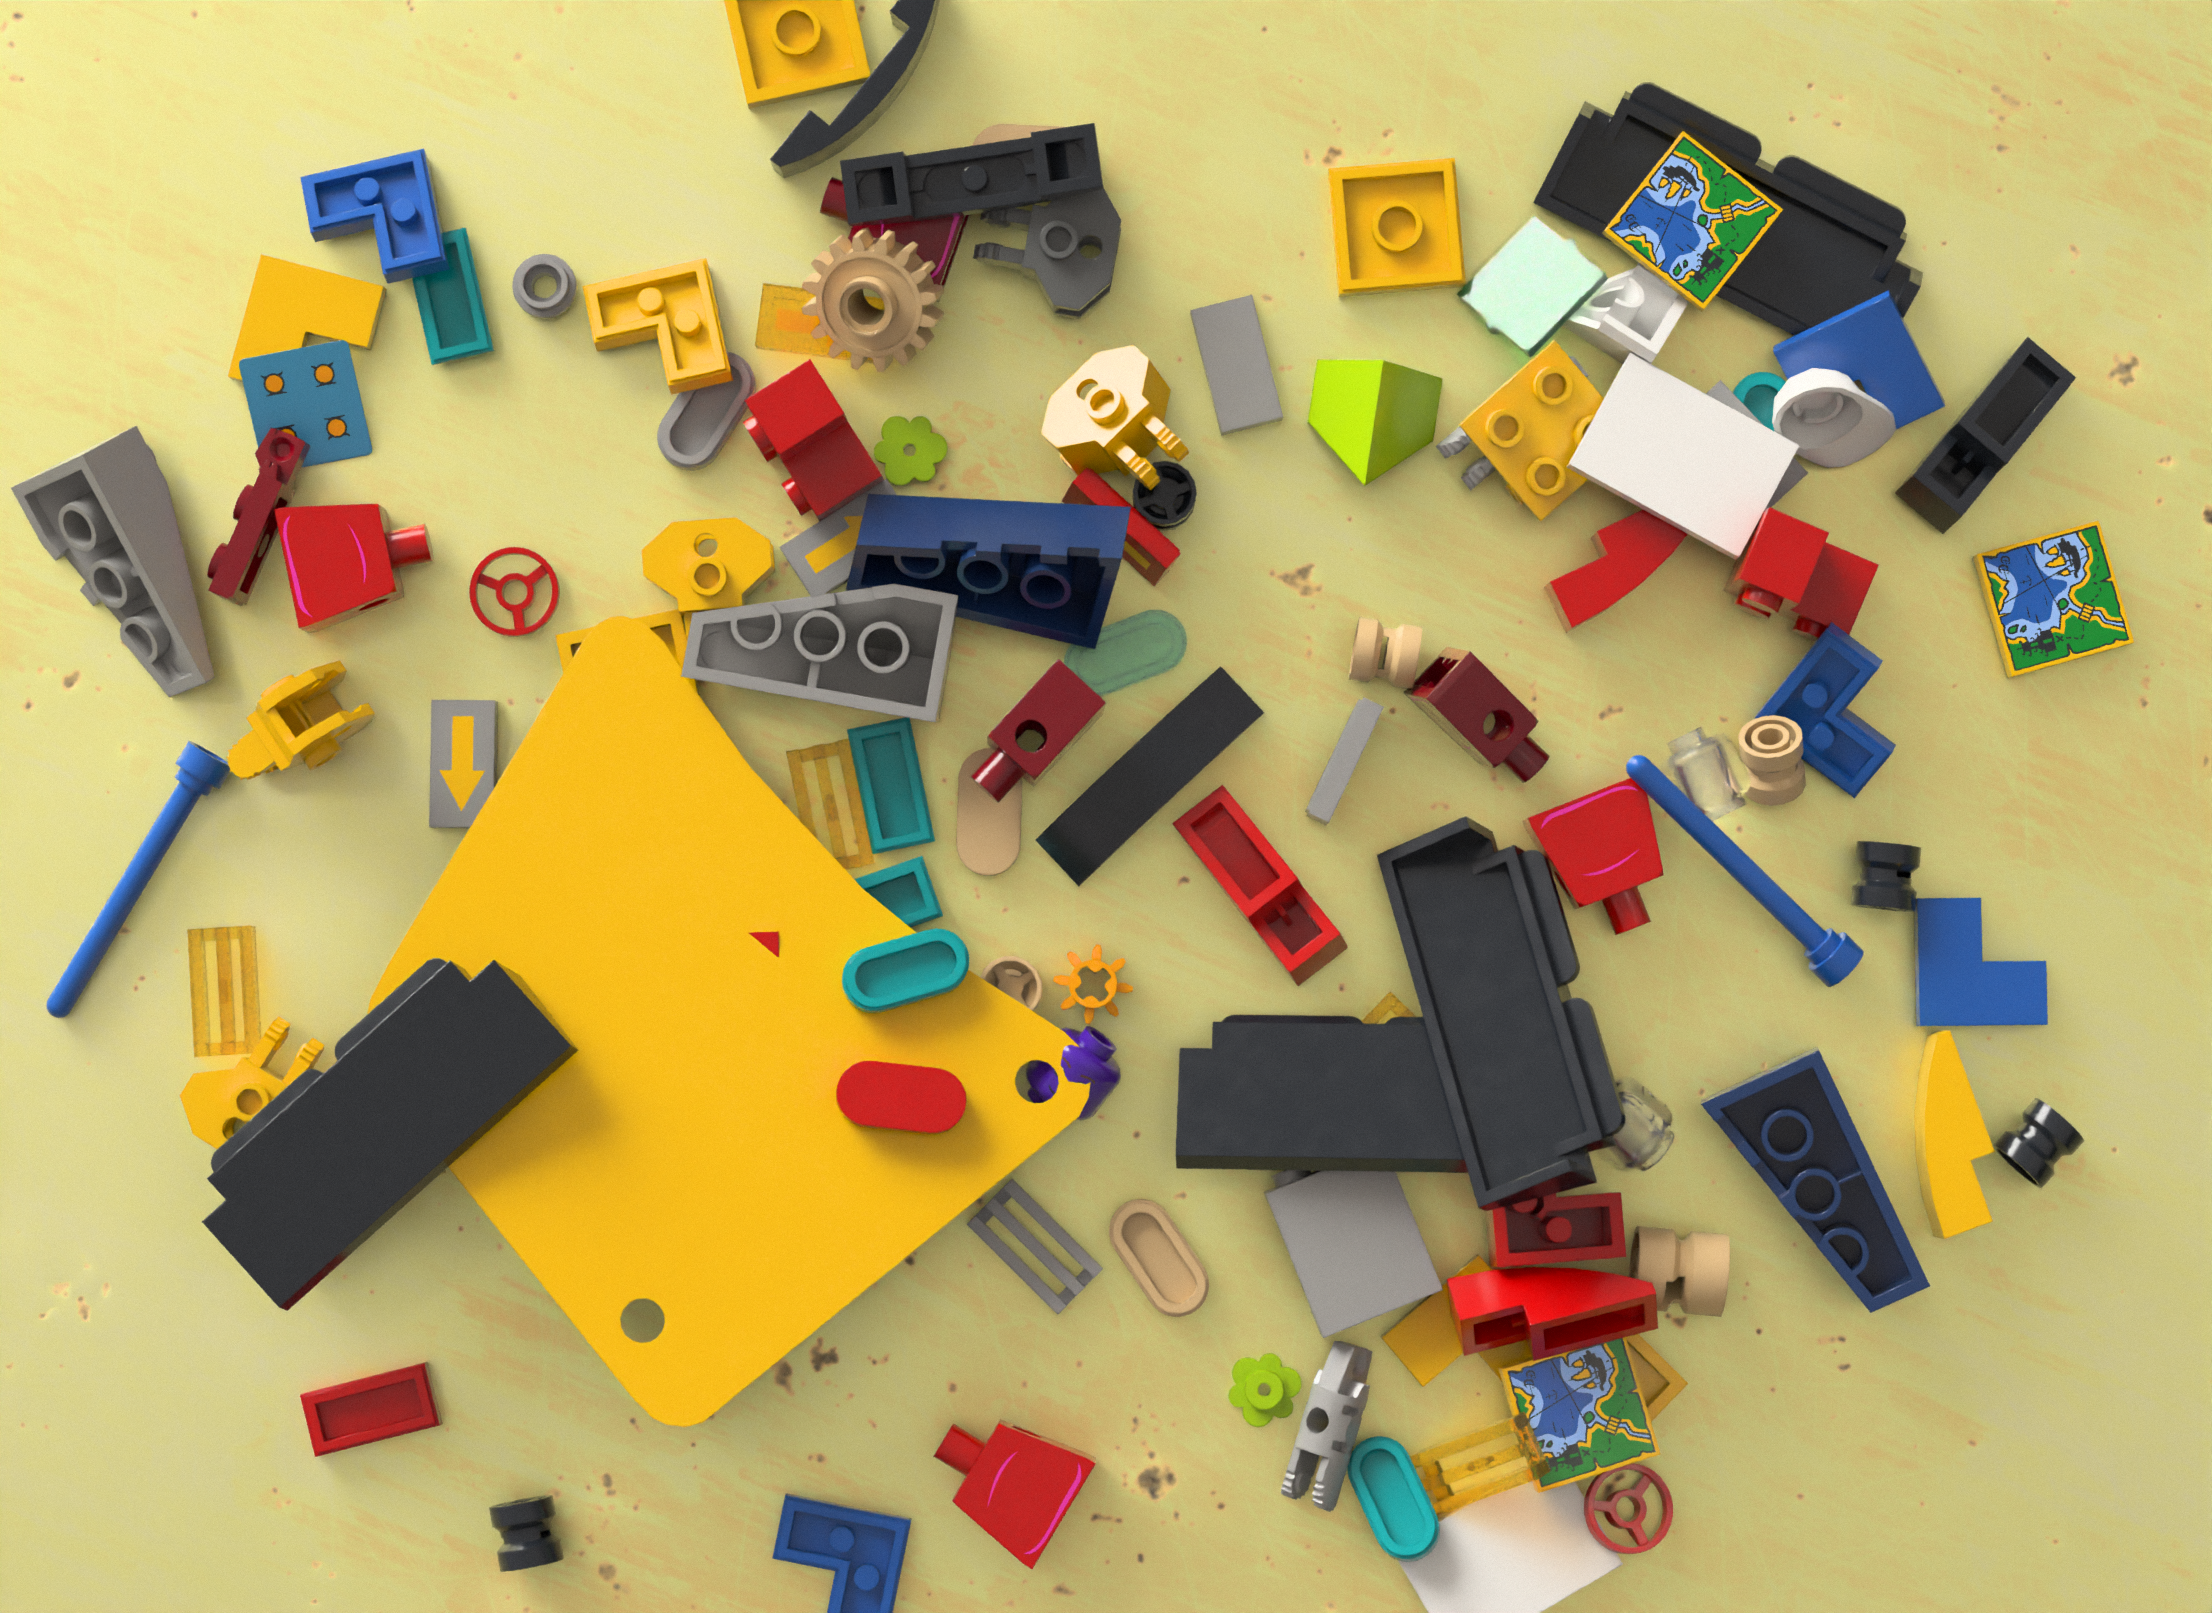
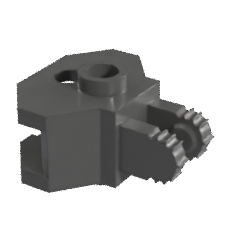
[973,189,1121,319]

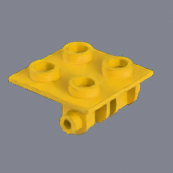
[1459,340,1604,521]

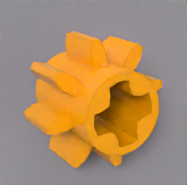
[1053,944,1133,1024]

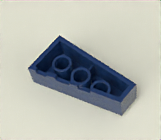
[845,494,1131,649]
[1701,1047,1930,1313]

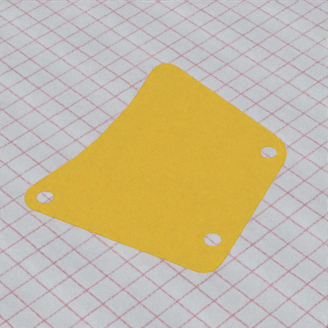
[367,616,1091,1427]

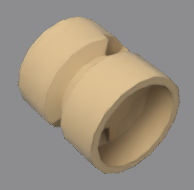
[1629,1226,1730,1317]

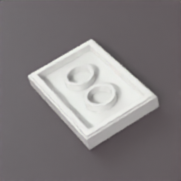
[1567,353,1800,560]
[1398,1467,1623,1613]

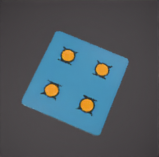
[239,340,372,468]

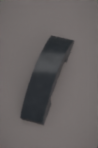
[770,0,940,178]
[840,123,1104,226]
[1035,666,1264,887]

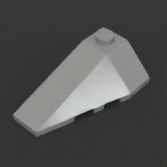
[11,426,215,697]
[681,584,959,722]

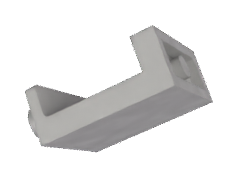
[1264,1170,1443,1338]

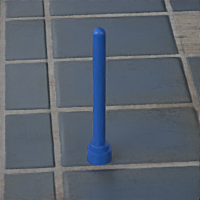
[46,741,230,1018]
[1626,755,1864,987]

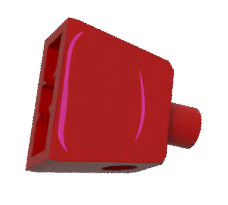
[274,504,434,633]
[1522,778,1663,935]
[933,1419,1096,1569]

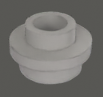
[512,254,577,318]

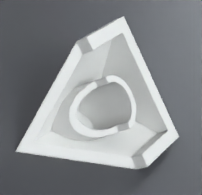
[1535,263,1689,364]

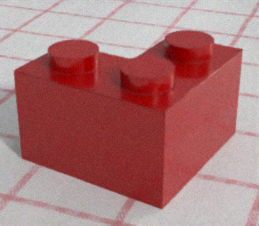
[743,359,884,521]
[1723,507,1879,642]
[1485,1192,1626,1267]

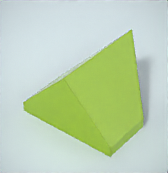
[1308,359,1443,486]

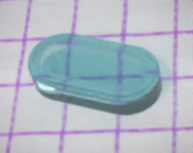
[1064,610,1187,697]

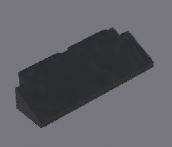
[1533,82,1923,335]
[1377,816,1626,1211]
[202,958,578,1311]
[1175,1015,1468,1173]

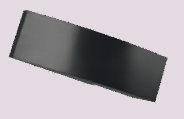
[1895,337,2076,534]

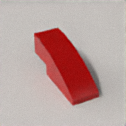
[1544,510,1688,633]
[1172,785,1348,986]
[1447,1267,1658,1361]

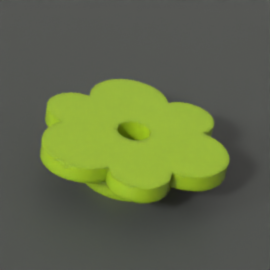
[874,416,948,486]
[1228,1353,1301,1427]

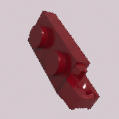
[207,427,310,606]

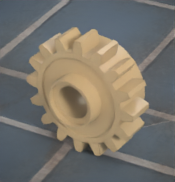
[802,228,944,372]

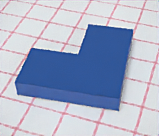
[300,148,450,284]
[1773,290,1945,429]
[1753,622,1896,798]
[1914,898,2048,1026]
[772,1493,912,1613]

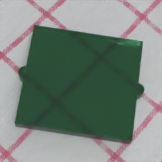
[1457,216,1608,358]

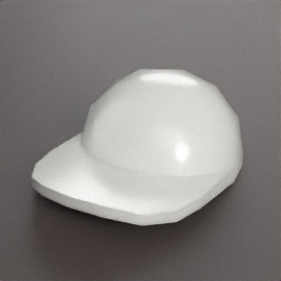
[1772,368,1896,468]

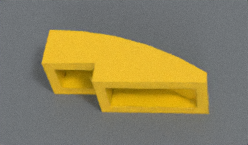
[1914,1030,1995,1239]

